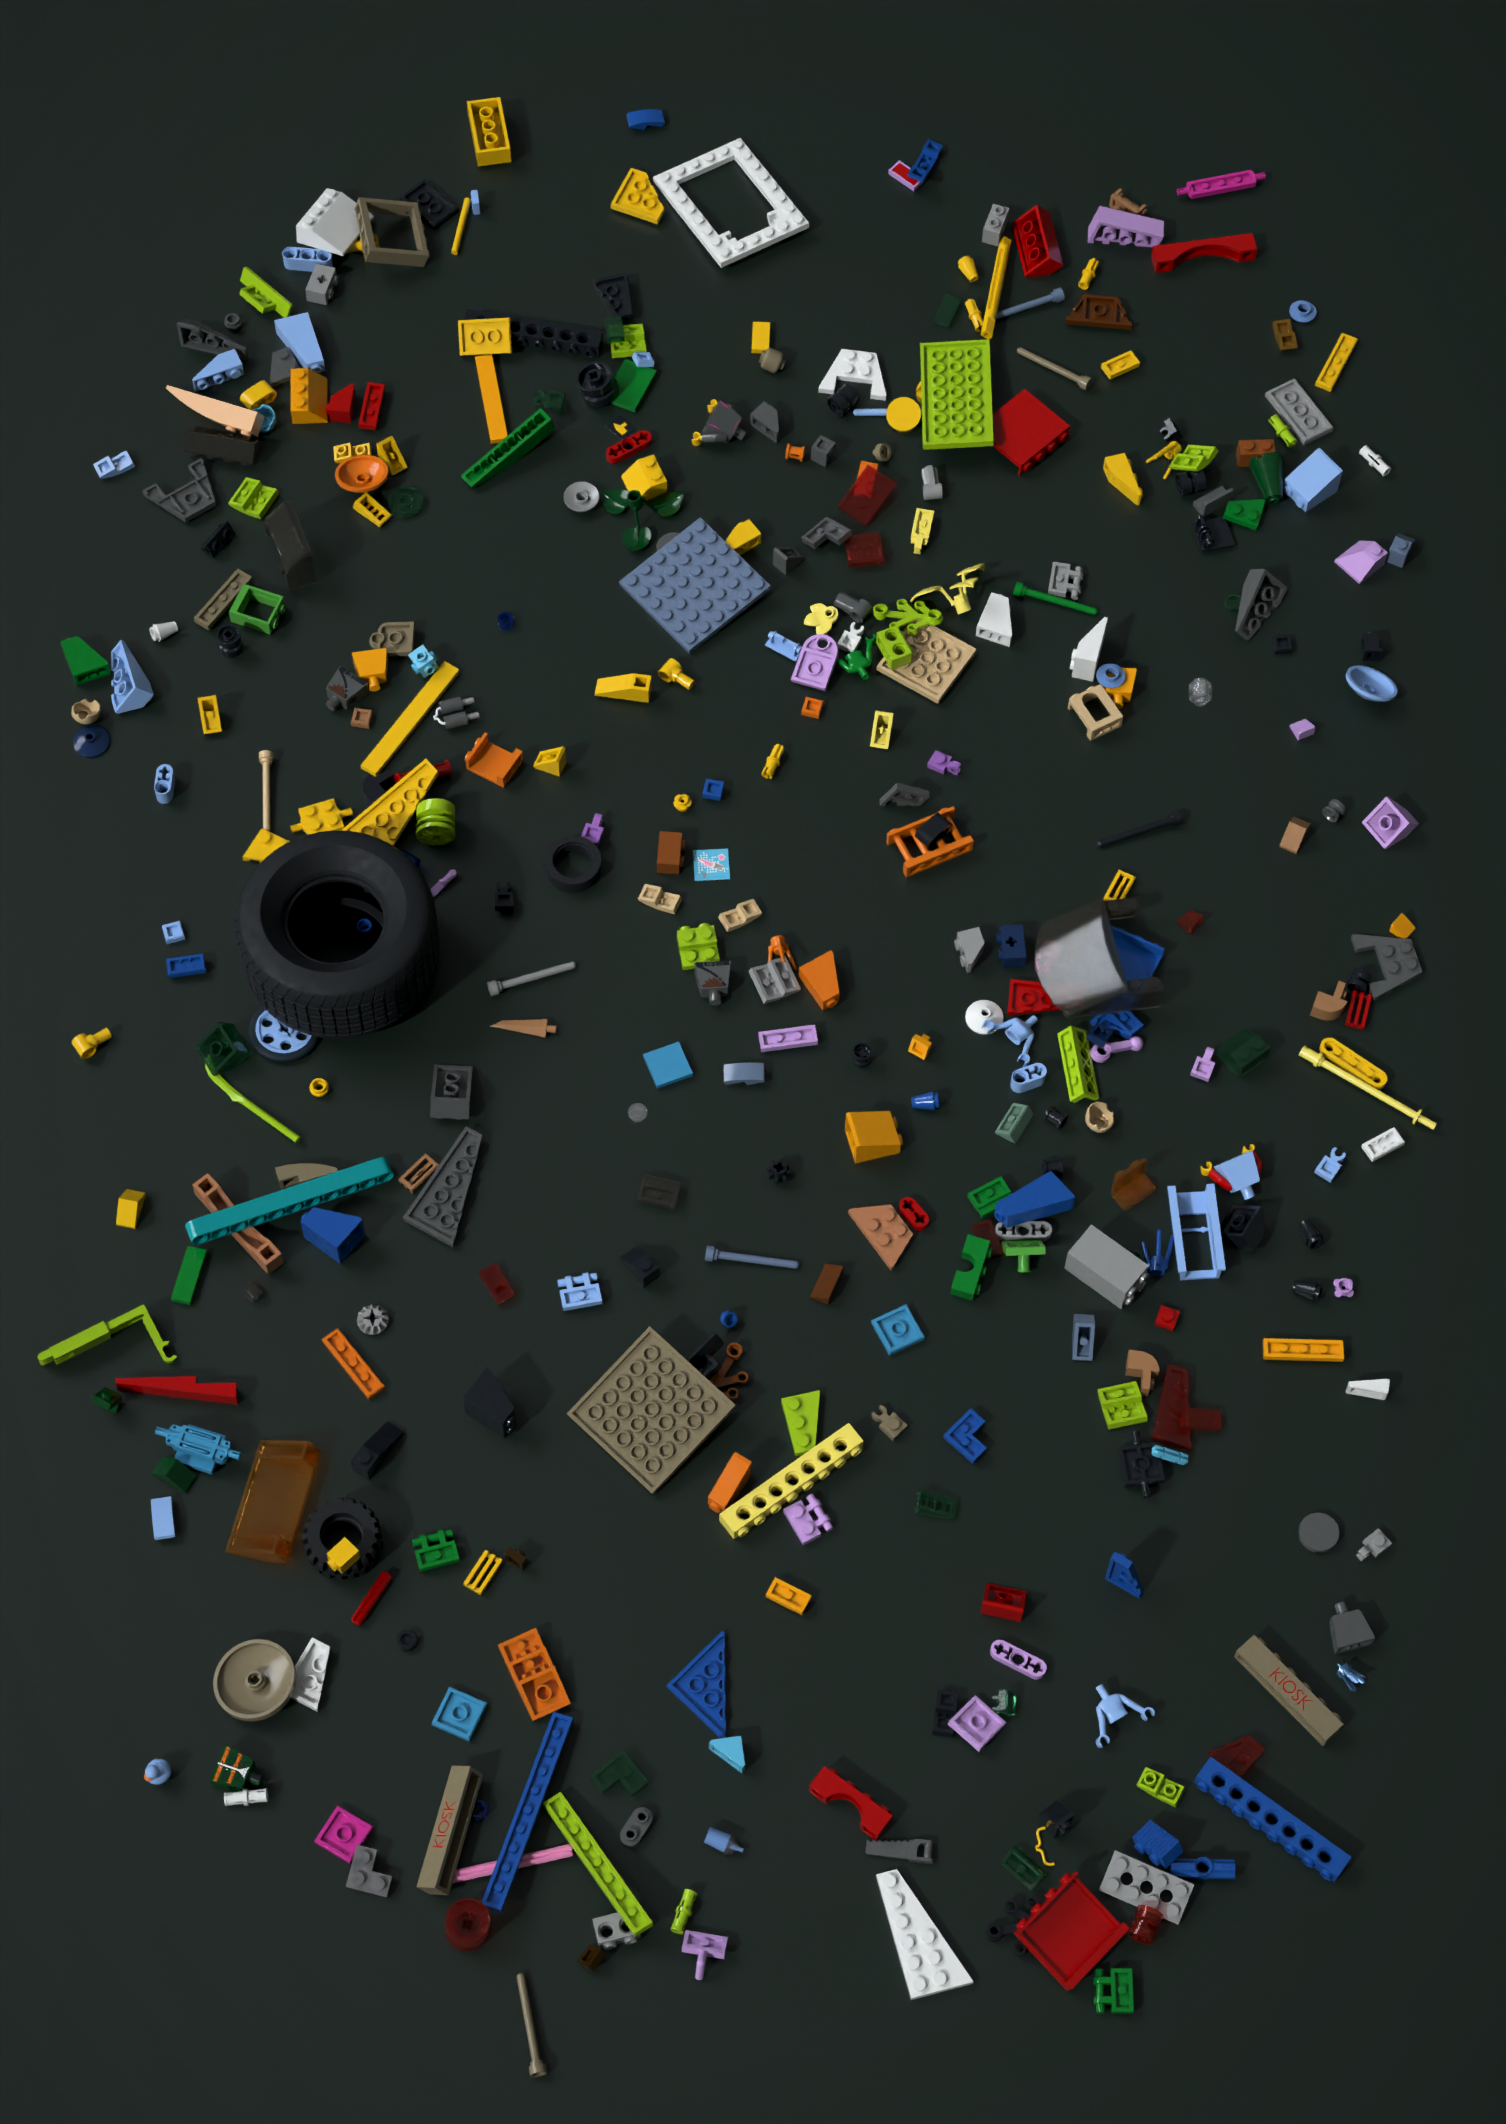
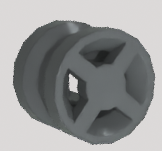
[1322,799,1346,823]

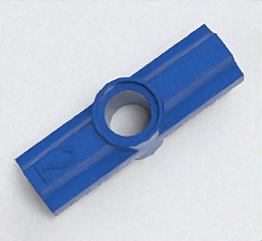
[1170,1857,1235,1881]

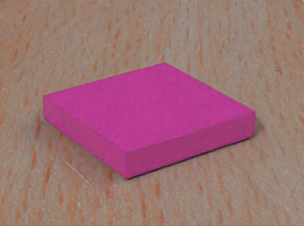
[314,1805,374,1864]

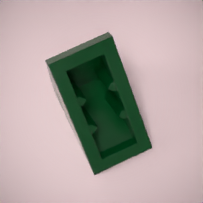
[151,1457,197,1493]

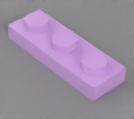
[758,1024,818,1052]

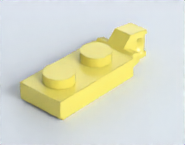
[911,508,934,554]

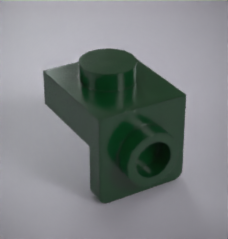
[92,1387,122,1413]

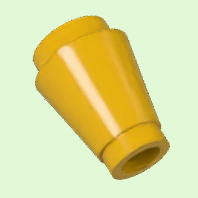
[958,256,979,282]

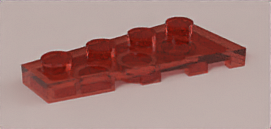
[1151,1364,1192,1450]

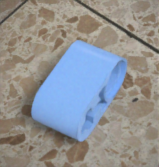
[154,764,175,804]
[1010,1063,1047,1093]

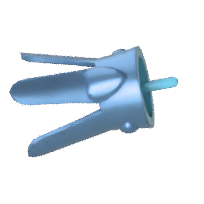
[1336,1662,1366,1692]

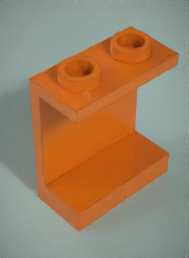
[465,732,523,788]

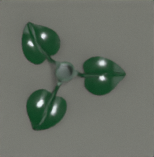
[601,489,684,552]

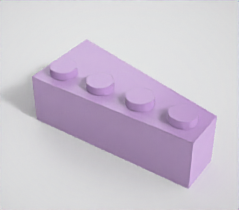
[1088,206,1164,247]

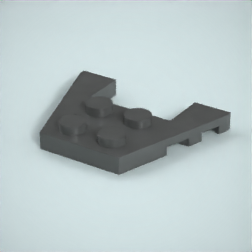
[142,458,216,522]
[1351,934,1422,1001]

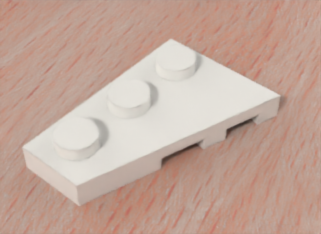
[291,1637,330,1712]

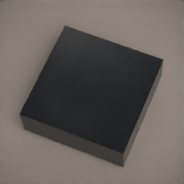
[1272,635,1293,654]

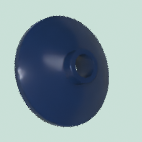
[73,725,110,758]

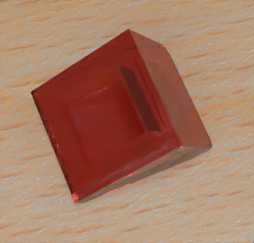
[1176,910,1204,934]

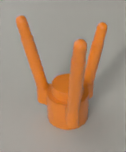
[768,935,797,970]

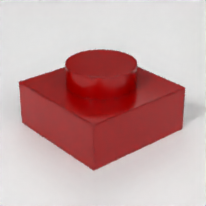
[1154,1305,1180,1331]

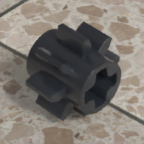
[767,1159,791,1184]

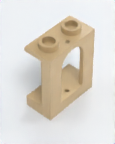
[1068,684,1123,741]

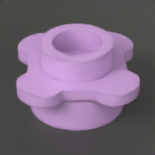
[1333,1278,1354,1297]

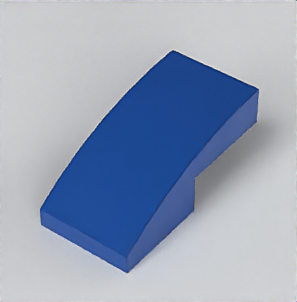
[626,109,665,130]

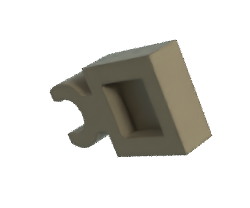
[872,1405,908,1441]

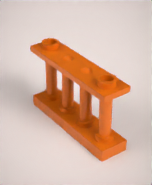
[886,806,974,877]

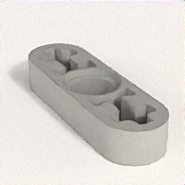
[995,1221,1052,1241]

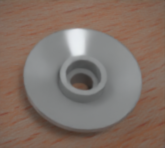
[564,482,599,512]

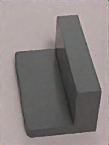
[1193,486,1234,517]

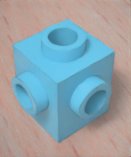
[408,645,439,678]

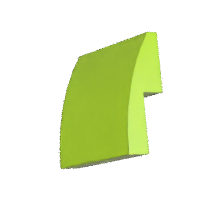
[608,324,647,358]
[1169,445,1219,471]
[228,477,279,519]
[1098,1381,1147,1430]

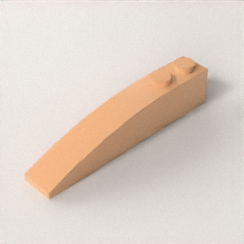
[166,385,264,437]

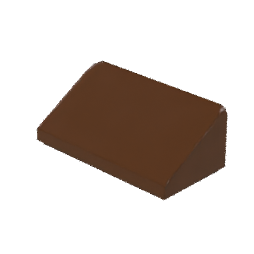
[810,1264,844,1305]

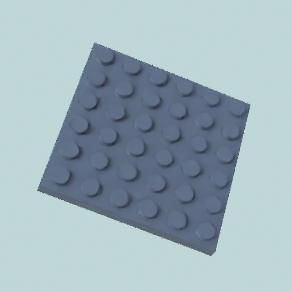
[619,517,771,654]

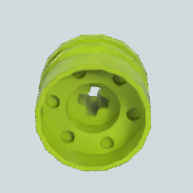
[416,798,456,845]

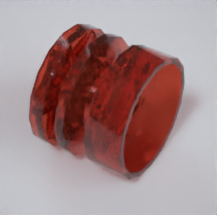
[444,1898,490,1951]

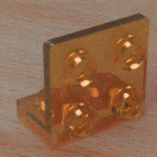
[1111,1158,1156,1211]

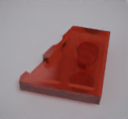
[1207,1735,1265,1778]

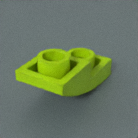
[1137,1767,1185,1807]

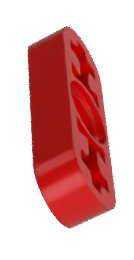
[606,430,652,464]

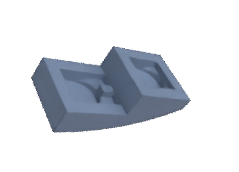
[724,1063,765,1085]

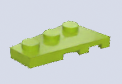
[781,1390,820,1456]

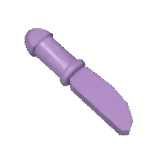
[431,869,457,897]

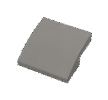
[748,957,801,1004]

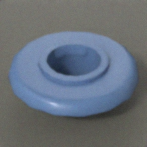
[1289,300,1317,323]
[1096,663,1125,689]

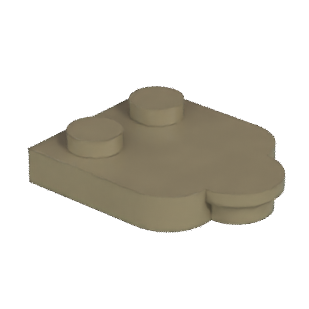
[369,621,415,657]

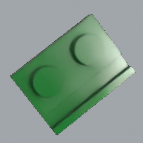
[967,1176,1012,1219]

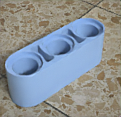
[282,247,333,272]

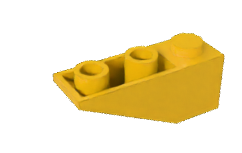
[1103,453,1143,506]
[595,673,652,703]

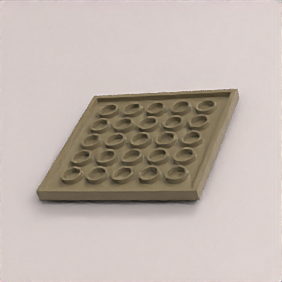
[567,1326,737,1495]

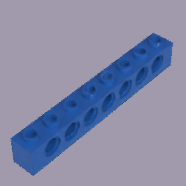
[1194,1757,1351,1882]

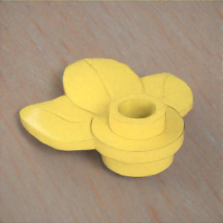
[804,603,839,634]

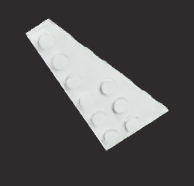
[876,1869,973,2000]

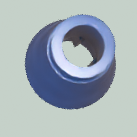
[911,1091,940,1110]

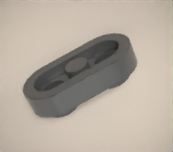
[620,1807,653,1848]

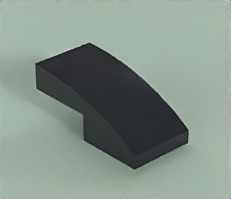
[932,1690,958,1737]

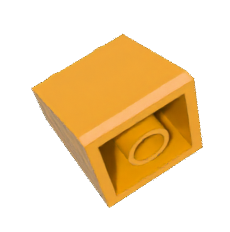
[845,1111,903,1164]

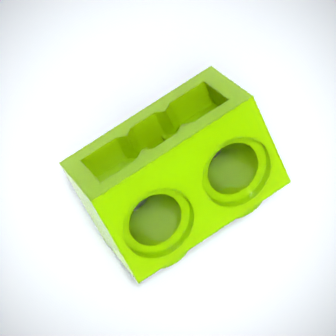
[876,625,913,670]

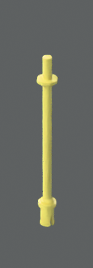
[1299,1045,1437,1130]

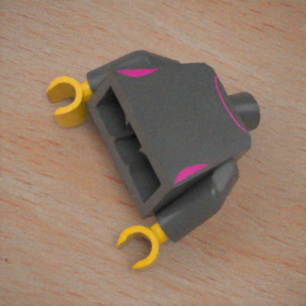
[691,399,746,446]

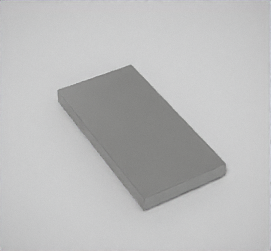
[1265,378,1334,445]

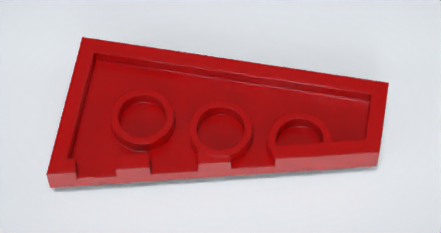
[1007,979,1086,1016]

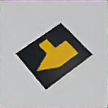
[606,416,636,440]

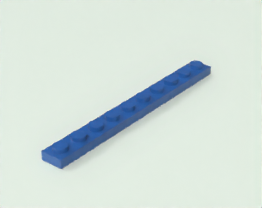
[481,1712,573,1913]

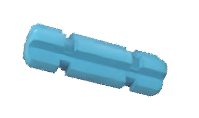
[1151,1445,1188,1465]

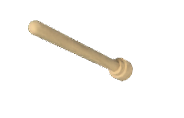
[259,750,274,831]

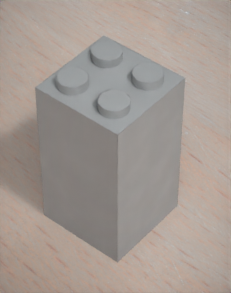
[1064,1224,1149,1309]

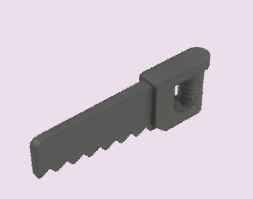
[866,1838,934,1864]

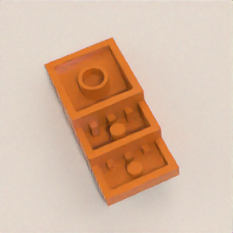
[498,1628,571,1721]

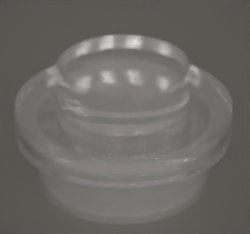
[628,1103,647,1122]

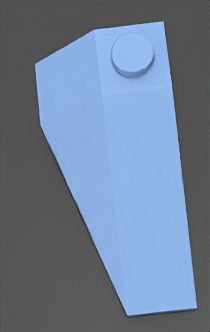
[111,640,154,714]

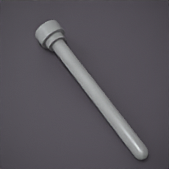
[487,961,576,996]

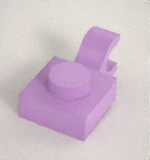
[1190,1047,1215,1082]

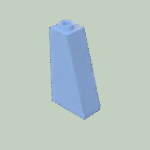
[274,312,325,373]

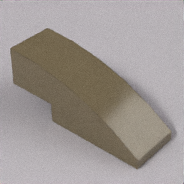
[275,1163,338,1189]

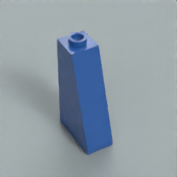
[994,1171,1075,1228]

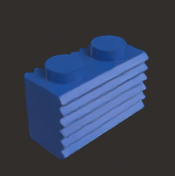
[1132,1819,1183,1868]

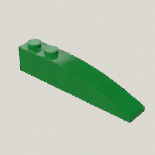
[461,408,556,488]

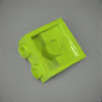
[677,923,720,970]

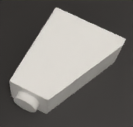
[976,592,1012,647]

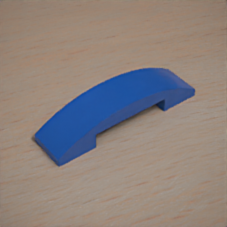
[907,139,943,183]

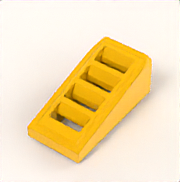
[353,492,392,527]

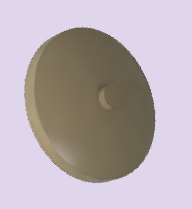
[213,1639,297,1721]

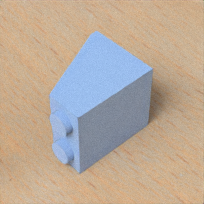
[1283,448,1343,512]

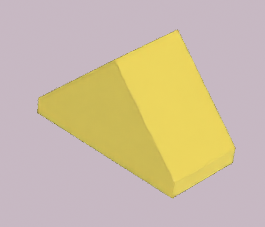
[870,710,894,749]

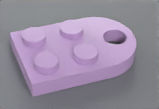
[791,634,838,691]

